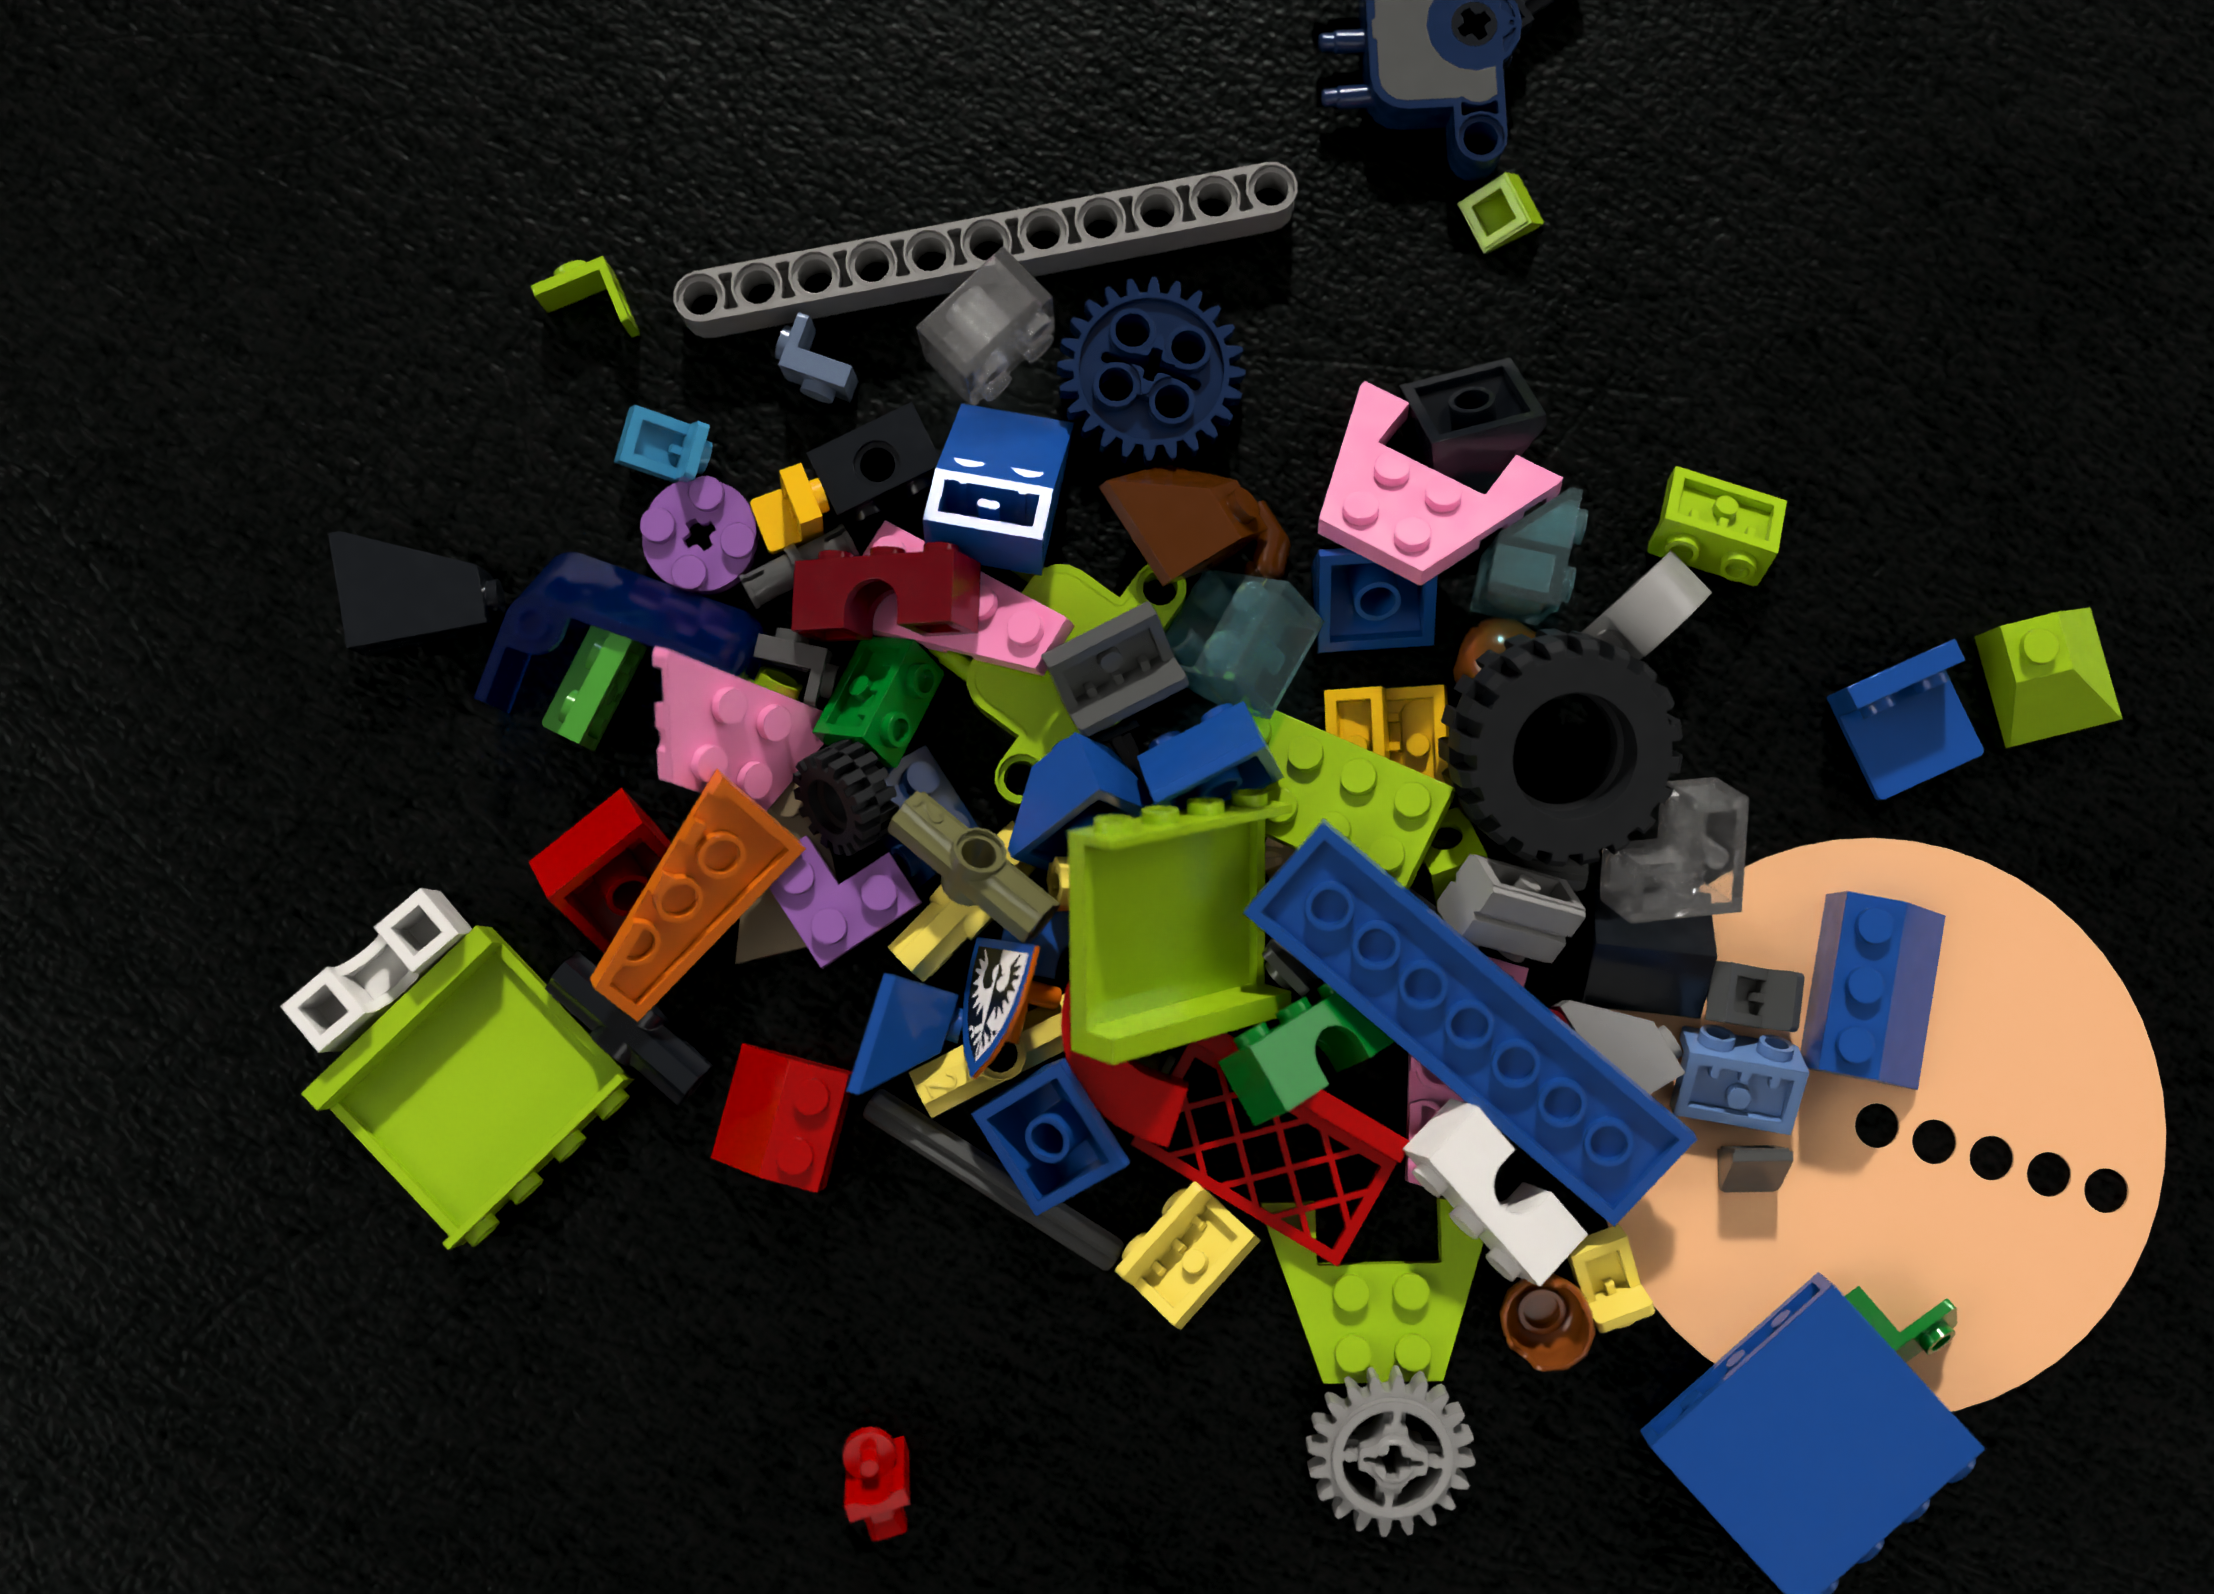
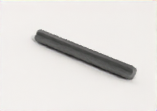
[863,1089,1124,1271]

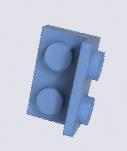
[1670,1025,1809,1135]

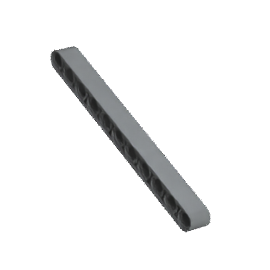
[673,162,1297,338]

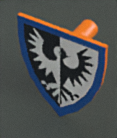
[962,937,1062,1079]

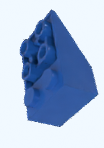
[923,403,1074,576]

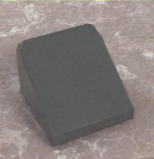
[1717,1145,1793,1192]

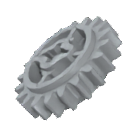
[1306,1365,1475,1537]

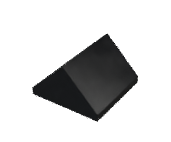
[1580,888,1717,1019]

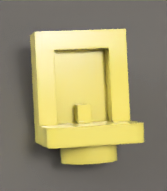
[1567,1224,1655,1333]

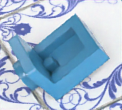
[614,405,712,483]

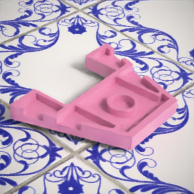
[1318,381,1563,586]

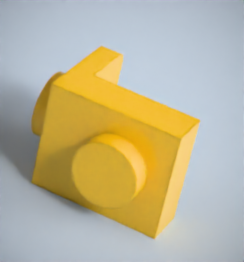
[750,463,830,554]

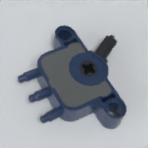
[1318,0,1558,182]

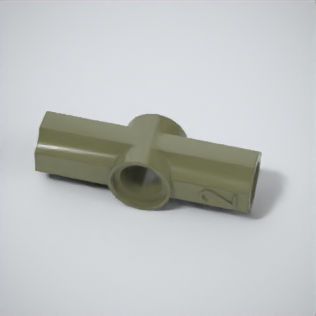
[887,791,1060,944]

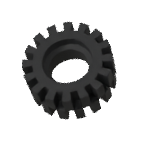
[793,739,899,856]

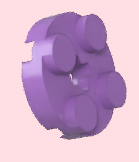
[640,476,760,595]

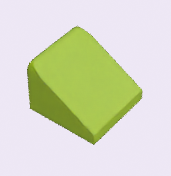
[1458,172,1544,254]

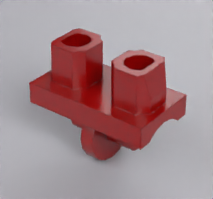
[843,1427,910,1542]

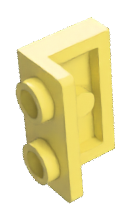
[1115,1182,1261,1330]

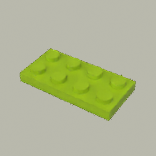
[1238,695,1455,890]

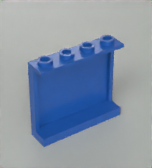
[1640,1272,1985,1594]

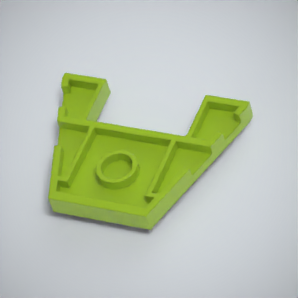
[1260,1197,1484,1384]

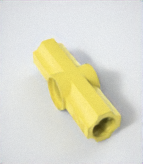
[888,821,1037,983]
[909,993,1065,1118]

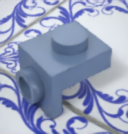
[775,312,858,403]

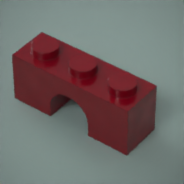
[791,542,981,643]

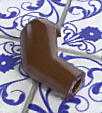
[1243,500,1291,589]

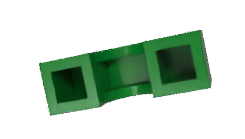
[1218,983,1395,1126]

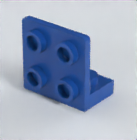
[1826,639,1984,801]

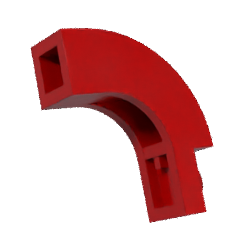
[1061,981,1189,1147]

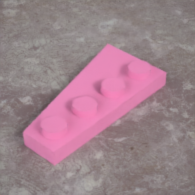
[862,520,1074,676]

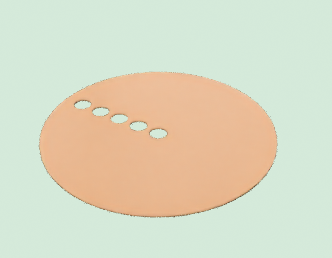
[1605,838,2166,1412]

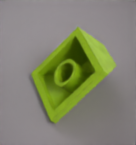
[1974,608,2122,748]

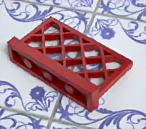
[1130,1033,1410,1267]

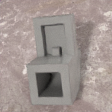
[1581,550,1712,660]

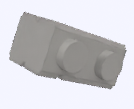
[1437,854,1586,964]

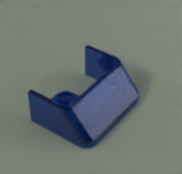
[474,552,766,714]

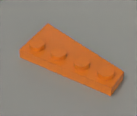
[590,769,806,1022]

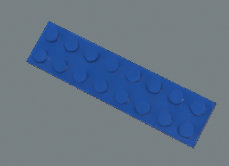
[1244,819,1697,1227]

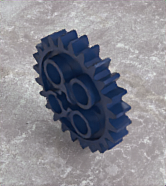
[1057,277,1245,467]

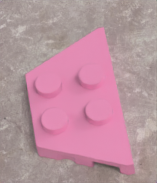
[652,646,824,811]

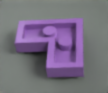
[769,835,923,968]

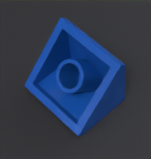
[1311,548,1438,653]

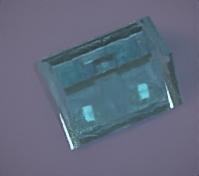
[1470,487,1588,625]
[1165,569,1324,719]

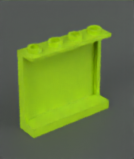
[1068,789,1292,1065]
[301,925,636,1250]

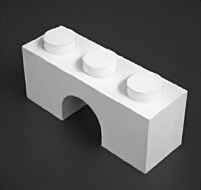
[280,888,472,1053]
[1402,1098,1588,1287]

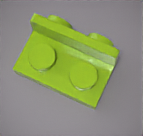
[1647,466,1787,586]

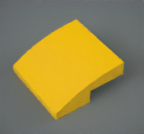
[1324,684,1453,803]

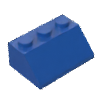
[1800,891,1946,1090]

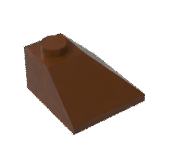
[1099,464,1268,586]

